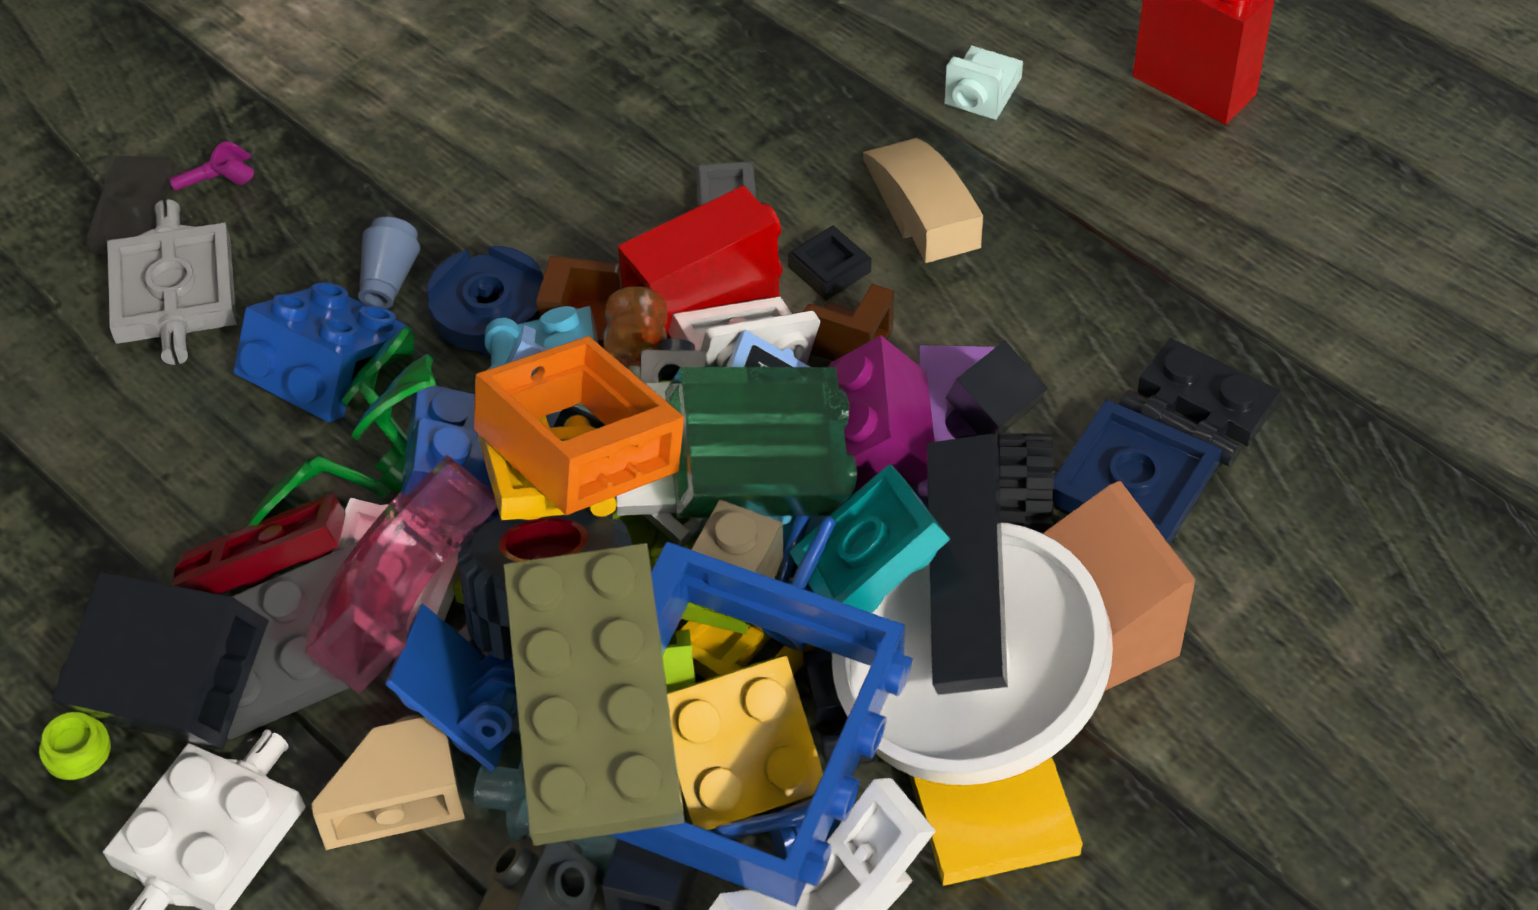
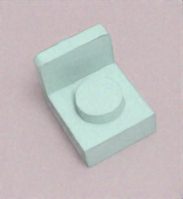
[945,46,1023,120]

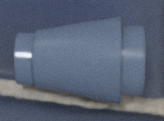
[358,217,420,309]

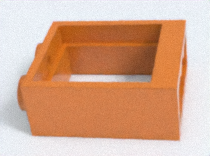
[474,336,684,516]

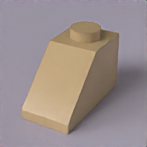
[312,715,465,850]

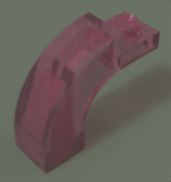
[305,454,497,694]

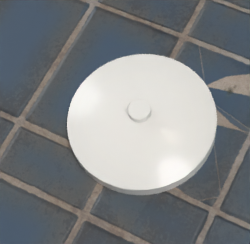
[832,522,1113,785]

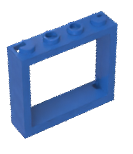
[610,542,913,907]

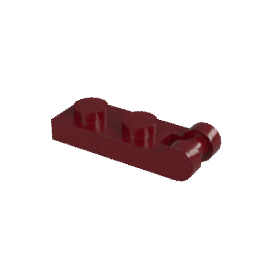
[170,493,346,594]

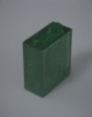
[665,367,857,518]

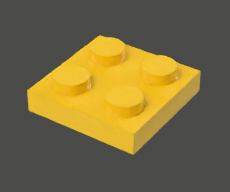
[667,655,823,831]

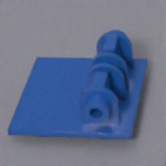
[385,603,518,772]

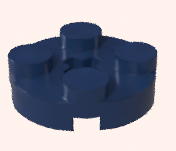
[427,246,543,358]

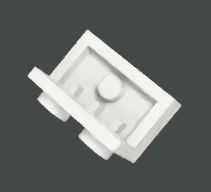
[668,297,820,380]

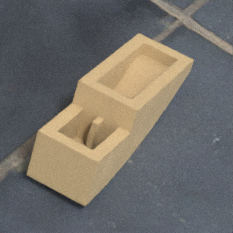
[863,138,983,263]

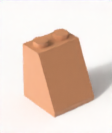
[1043,481,1196,691]

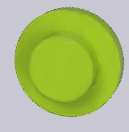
[39,712,111,780]

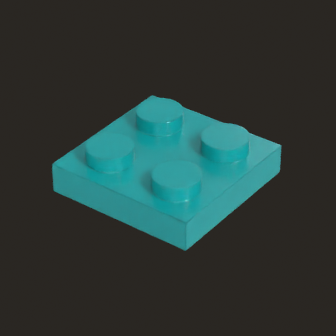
[789,463,950,613]

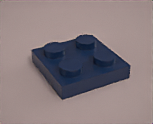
[1052,399,1222,545]

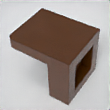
[536,256,624,348]
[803,284,894,361]

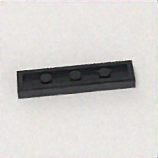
[927,434,1008,695]

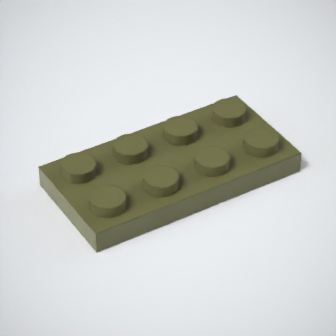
[504,543,685,846]

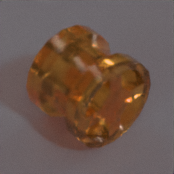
[604,286,668,366]

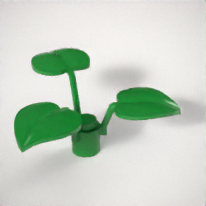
[247,325,436,527]

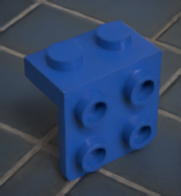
[233,282,412,423]

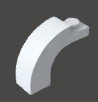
[709,778,936,910]

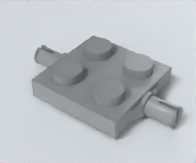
[107,200,237,365]

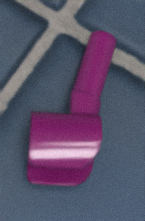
[170,141,254,191]

